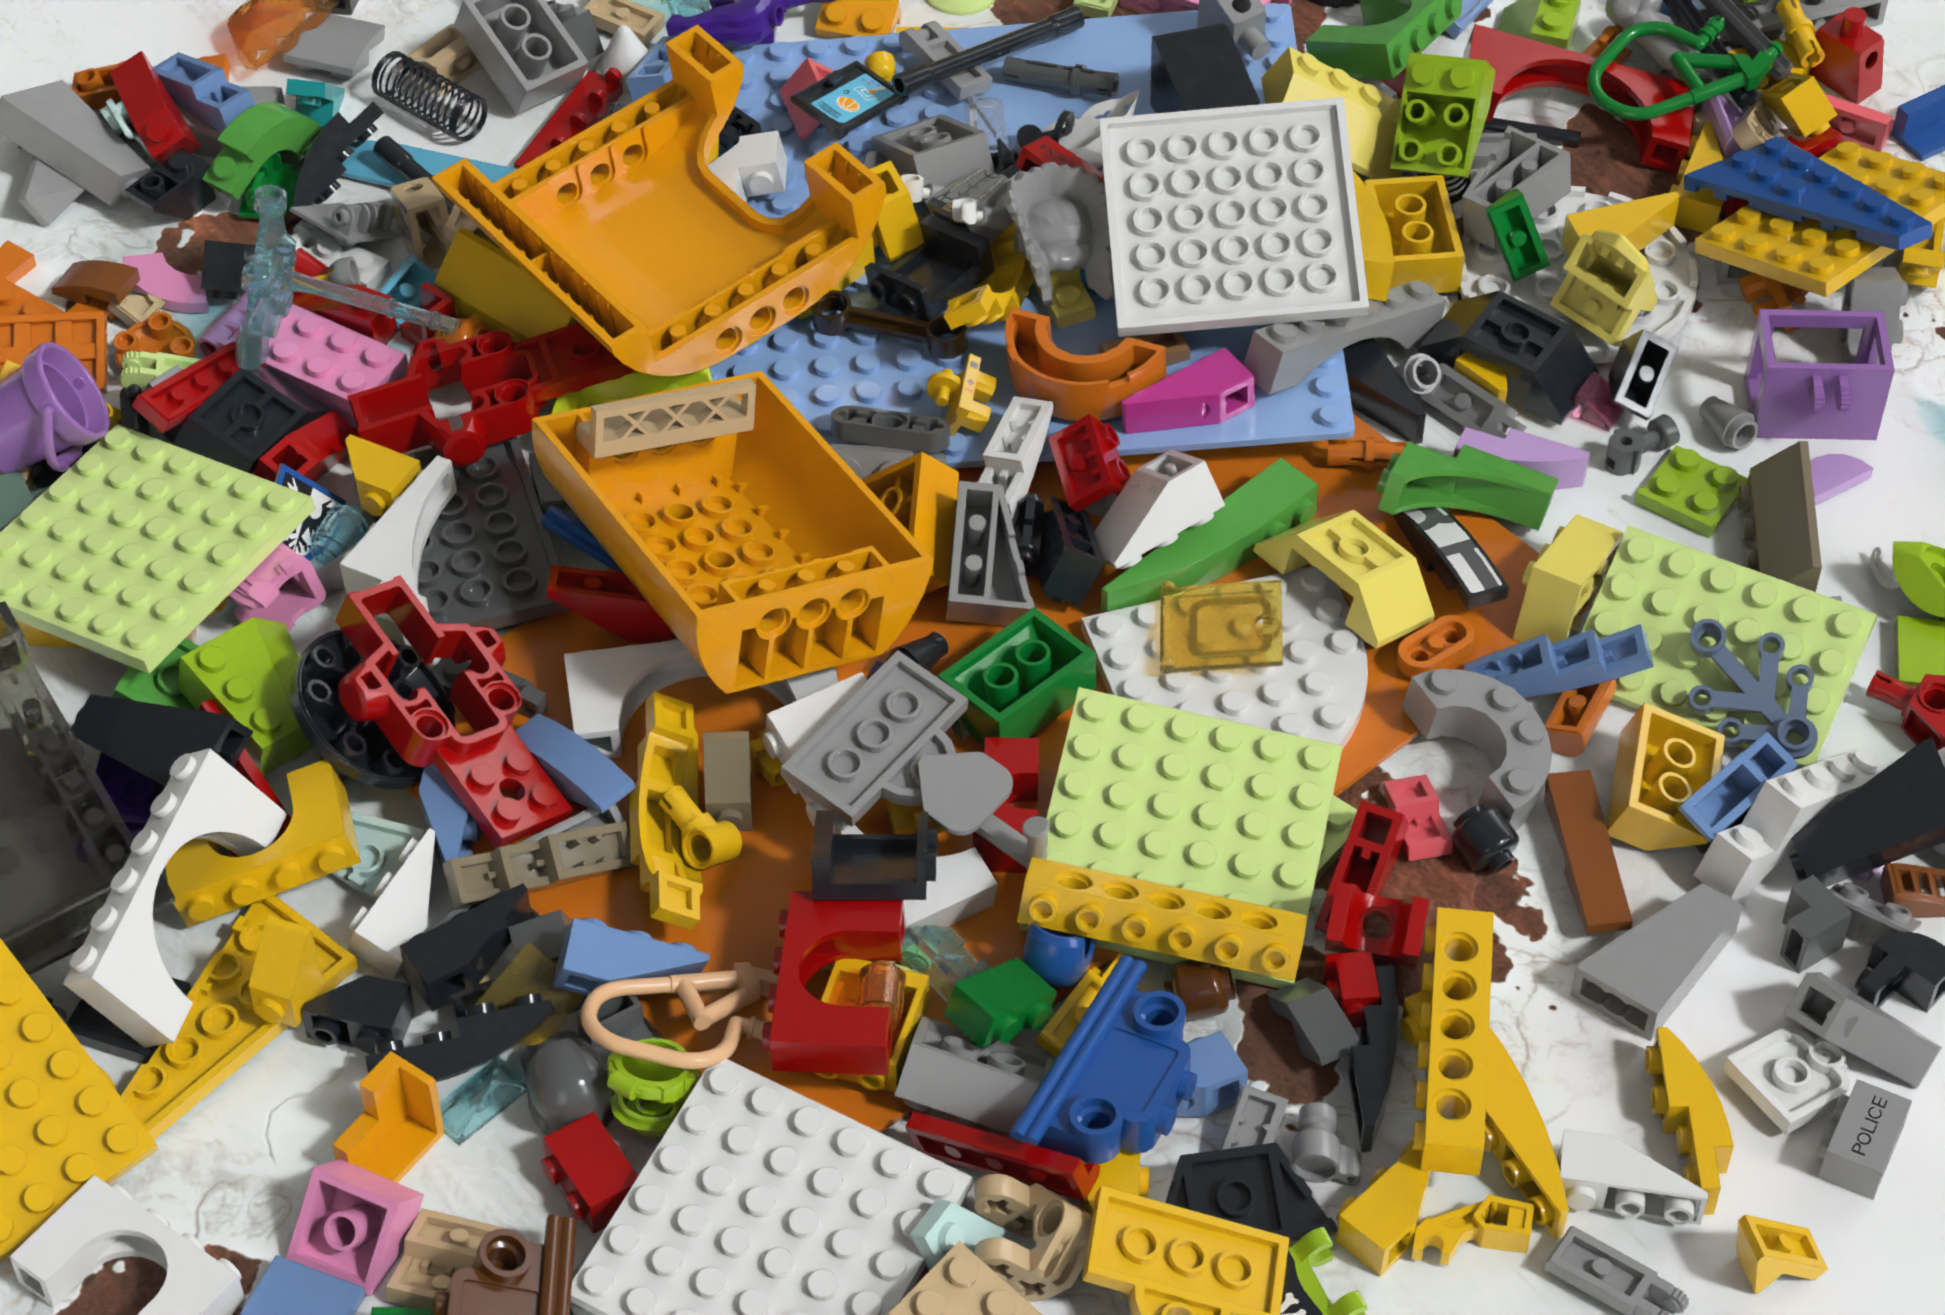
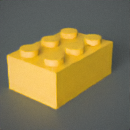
[1364,175,1465,293]

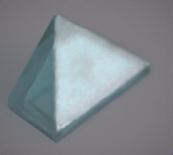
[439,1057,527,1146]

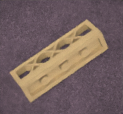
[576,378,756,459]

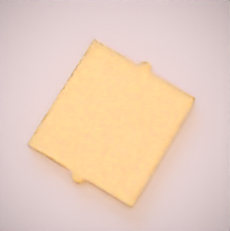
[474,941,584,1047]

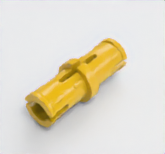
[1775,0,1825,68]

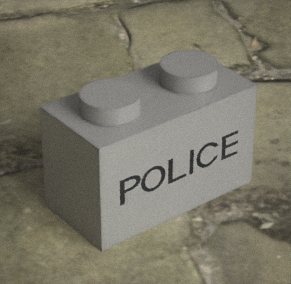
[1815,1079,1912,1200]

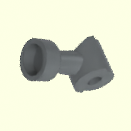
[1604,414,1680,476]

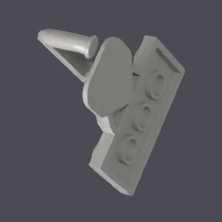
[781,650,1050,869]

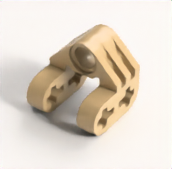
[974,1174,1092,1302]

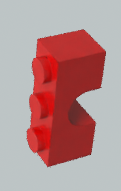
[973,737,1039,873]

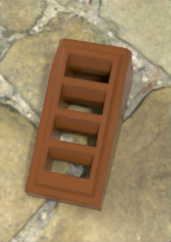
[1879,863,1945,918]

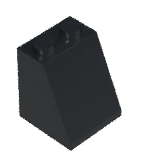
[1150,23,1260,113]

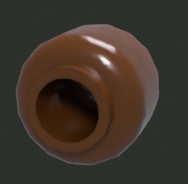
[1164,959,1236,1021]

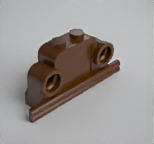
[430,1214,577,1315]

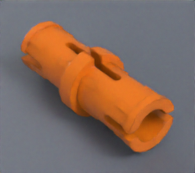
[1327,437,1413,470]

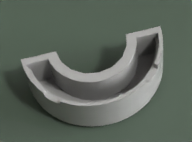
[1402,669,1552,831]

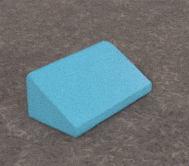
[379,253,437,332]

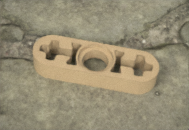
[1732,100,1781,150]

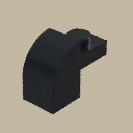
[1855,932,1945,1013]

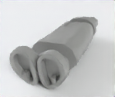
[1605,0,1713,84]

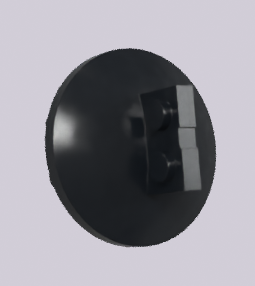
[290,629,456,790]

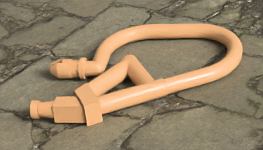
[580,962,779,1069]

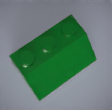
[938,607,1096,746]

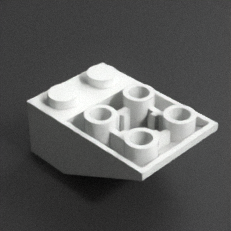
[1094,449,1225,569]

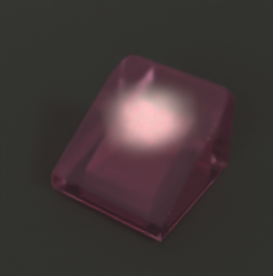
[1572,372,1625,432]

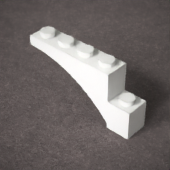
[707,130,787,203]
[340,455,457,647]
[1693,748,1884,900]

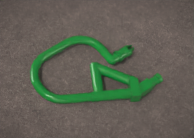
[1587,15,1784,121]

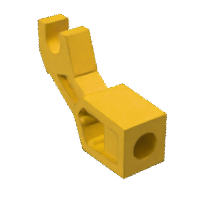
[1411,1194,1535,1265]

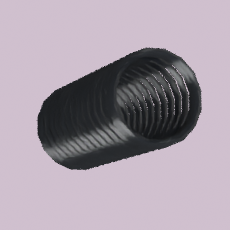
[371,51,488,142]

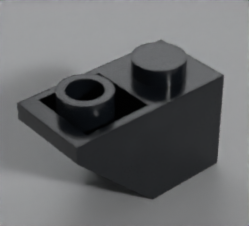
[125,148,216,220]
[301,975,415,1054]

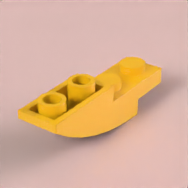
[1645,1027,1734,1215]

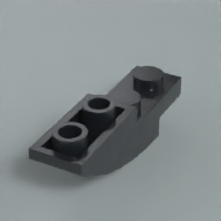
[278,101,384,229]
[365,993,554,1082]

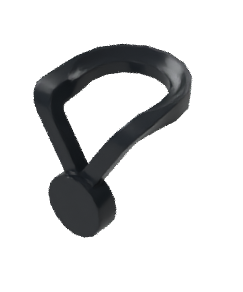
[1017,110,1075,148]

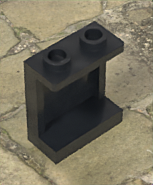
[864,214,995,321]
[811,810,938,900]

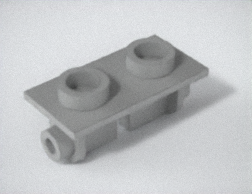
[1829,883,1922,945]

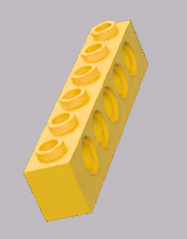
[1017,857,1307,982]
[1412,907,1494,1176]

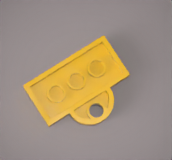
[1082,1185,1289,1315]

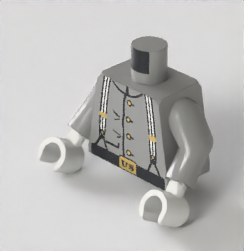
[901,165,1021,245]

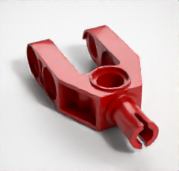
[1866,670,1945,750]

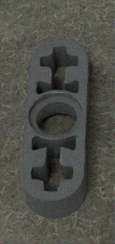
[831,406,950,453]

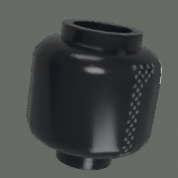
[1451,804,1519,874]

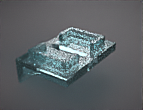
[902,925,991,1003]

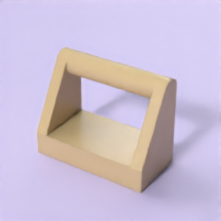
[396,24,482,97]

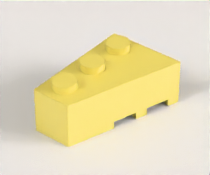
[1513,514,1624,644]

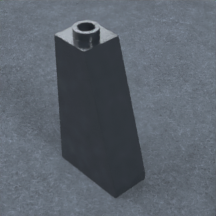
[68,694,254,787]
[1789,737,1945,887]

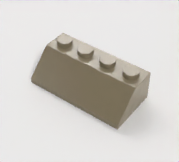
[1738,441,1822,592]

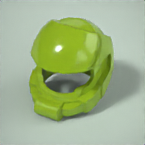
[607,1038,701,1138]

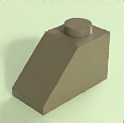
[703,731,753,831]

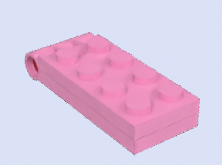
[197,289,408,425]

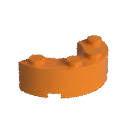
[1005,307,1167,421]

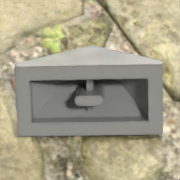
[19,155,85,227]

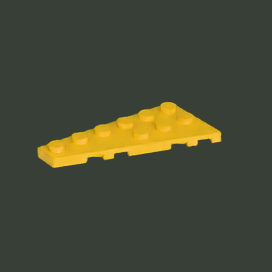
[121,895,358,1140]

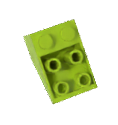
[1390,52,1496,178]

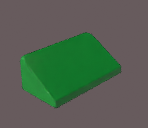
[1485,188,1550,282]

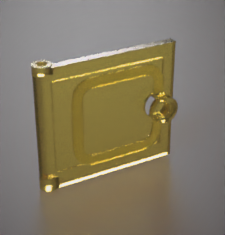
[1160,580,1283,674]

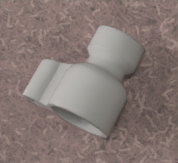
[1291,1102,1361,1185]

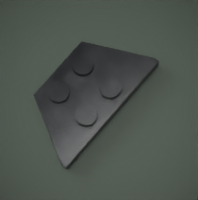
[1165,1142,1338,1242]

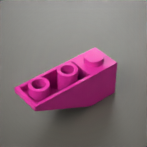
[1121,348,1255,434]

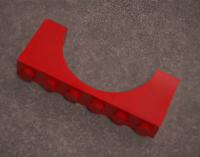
[1463,24,1694,174]

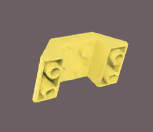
[1253,510,1435,649]

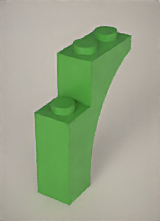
[1376,442,1559,531]

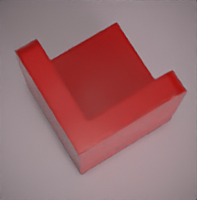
[400,282,456,346]

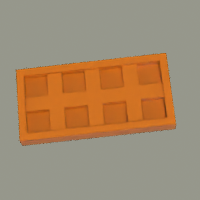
[0,311,108,394]

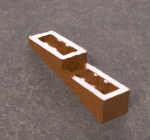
[1544,770,1633,934]

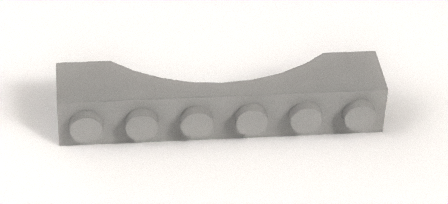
[1243,280,1447,395]

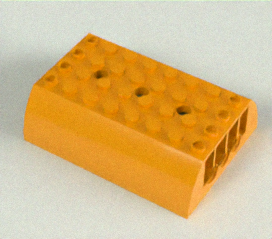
[532,371,934,694]

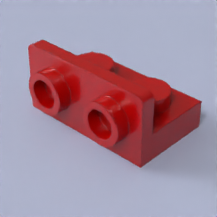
[1048,414,1131,512]

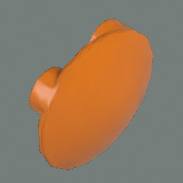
[113,311,196,371]

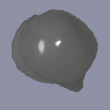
[519,1031,615,1136]

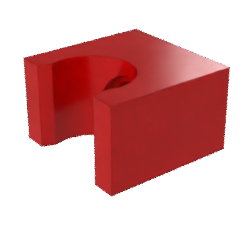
[1325,881,1430,967]

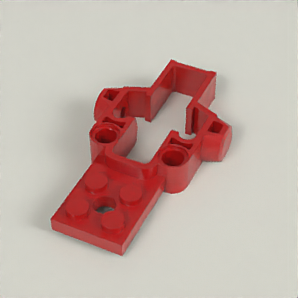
[347,322,637,467]
[335,575,573,849]

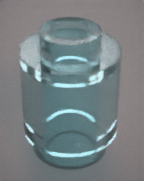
[309,504,368,565]

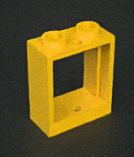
[815,959,929,1093]

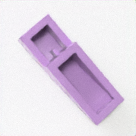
[1454,427,1590,490]

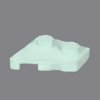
[910,1199,1015,1270]

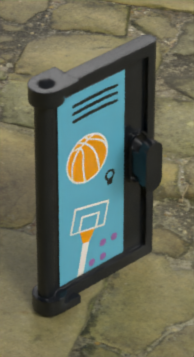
[790,61,909,140]

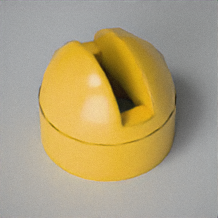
[864,51,896,83]

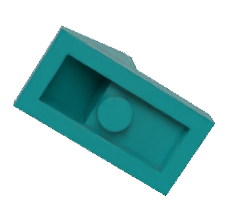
[286,78,345,127]

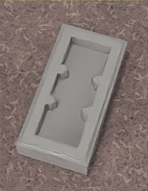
[1219,1084,1289,1150]

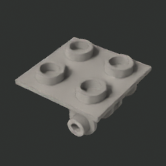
[289,201,400,246]

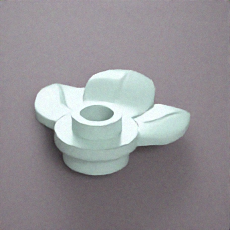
[100,98,155,163]

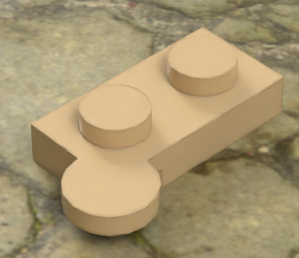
[584,0,665,46]

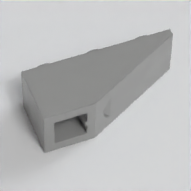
[1783,972,1943,1088]

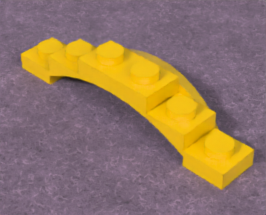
[943,222,1034,330]
[629,691,703,930]

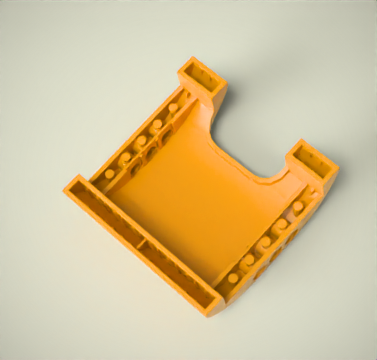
[431,24,886,376]

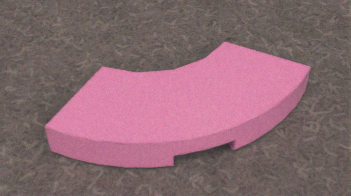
[123,252,209,314]

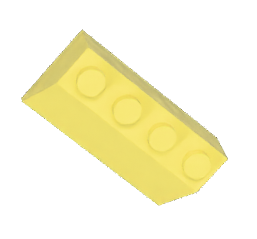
[1261,47,1403,179]

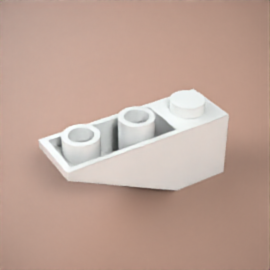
[348,828,435,979]
[1558,1129,1708,1225]

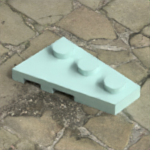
[291,811,426,902]

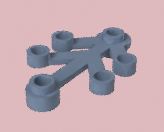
[1688,619,1818,759]

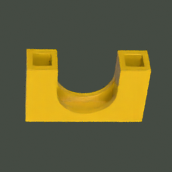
[165,759,361,927]

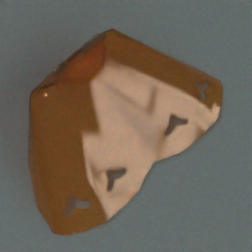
[227,0,339,71]

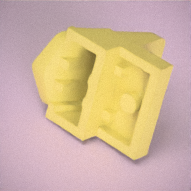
[1549,229,1657,347]

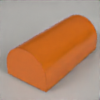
[1544,679,1617,757]

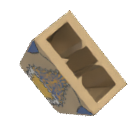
[390,177,452,269]

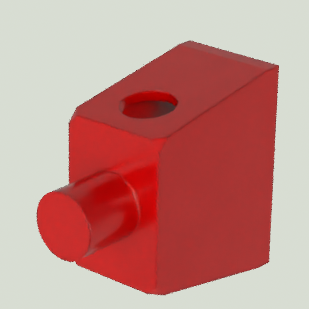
[1809,7,1884,104]

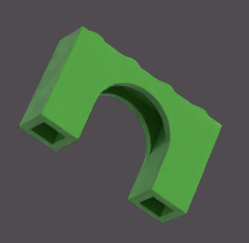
[1305,0,1462,80]

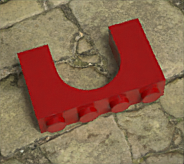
[762,891,906,1076]

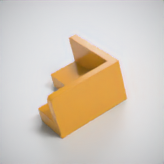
[332,1051,445,1183]

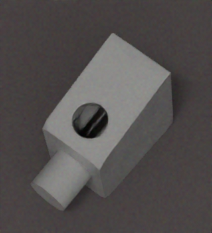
[1197,0,1271,60]

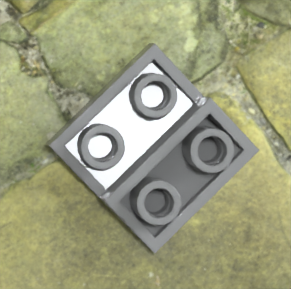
[283,11,385,78]

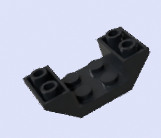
[1417,290,1599,426]
[172,367,332,474]

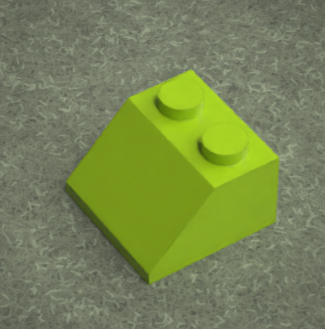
[1497,0,1581,50]

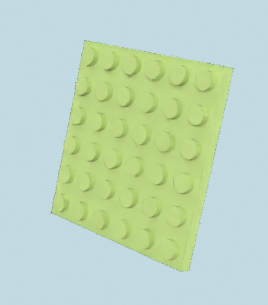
[0,424,315,674]
[1020,687,1343,989]

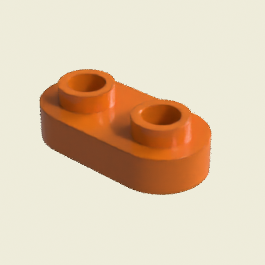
[1397,615,1475,678]

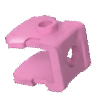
[228,543,326,632]

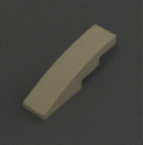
[442,821,636,908]

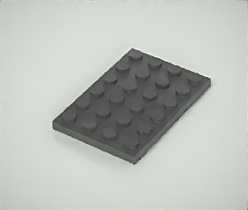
[351,436,571,629]

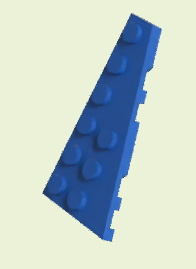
[1684,137,1932,251]

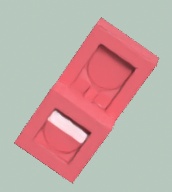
[1383,774,1453,861]

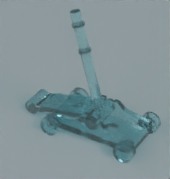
[235,185,459,370]

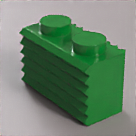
[944,957,1057,1048]

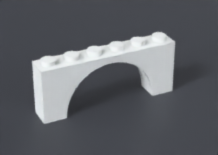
[564,639,838,759]
[762,672,998,943]
[63,748,287,1048]

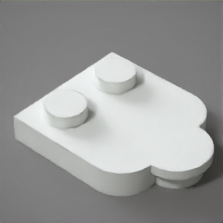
[1722,1027,1850,1135]

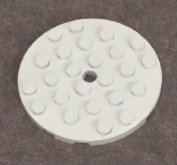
[1460,186,1699,364]

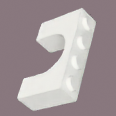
[10,1175,246,1315]

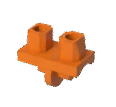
[1738,273,1809,334]

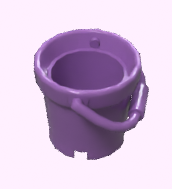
[0,342,110,474]

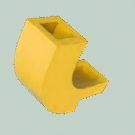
[1895,217,1945,288]

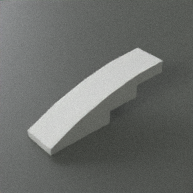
[978,396,1054,527]

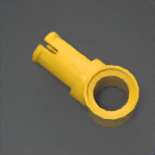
[659,785,742,870]

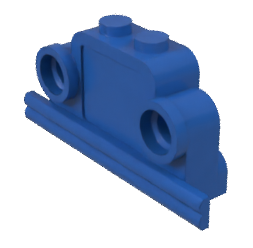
[1010,955,1198,1164]

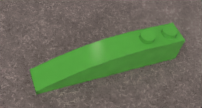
[1101,458,1318,613]

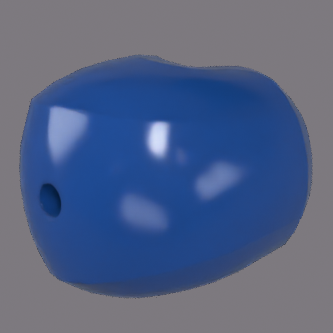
[1023,923,1095,988]

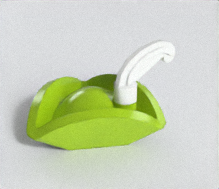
[1870,541,1945,618]

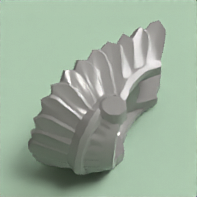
[1005,162,1115,305]

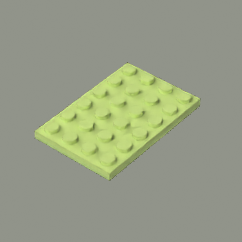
[1581,525,1877,769]

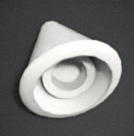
[595,25,650,91]

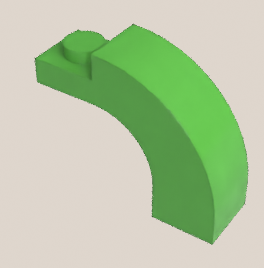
[202,102,322,201]

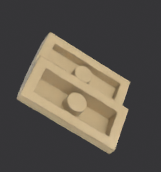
[386,1208,514,1308]

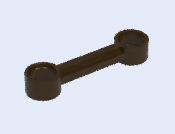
[811,290,968,359]

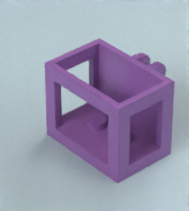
[1744,309,1895,440]

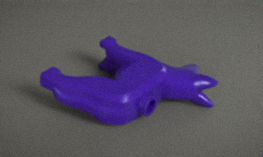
[666,0,837,47]

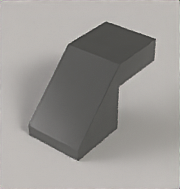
[1266,977,1362,1066]

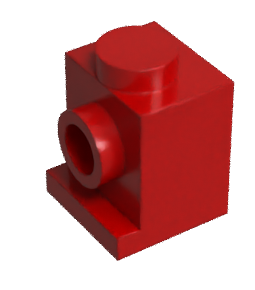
[1322,951,1380,1028]

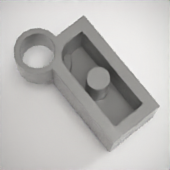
[1838,267,1908,364]

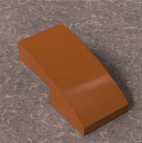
[51,260,140,306]

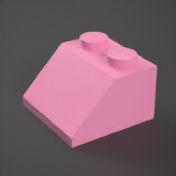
[286,1159,424,1296]

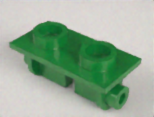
[238,152,293,220]

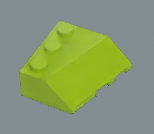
[177,617,313,776]

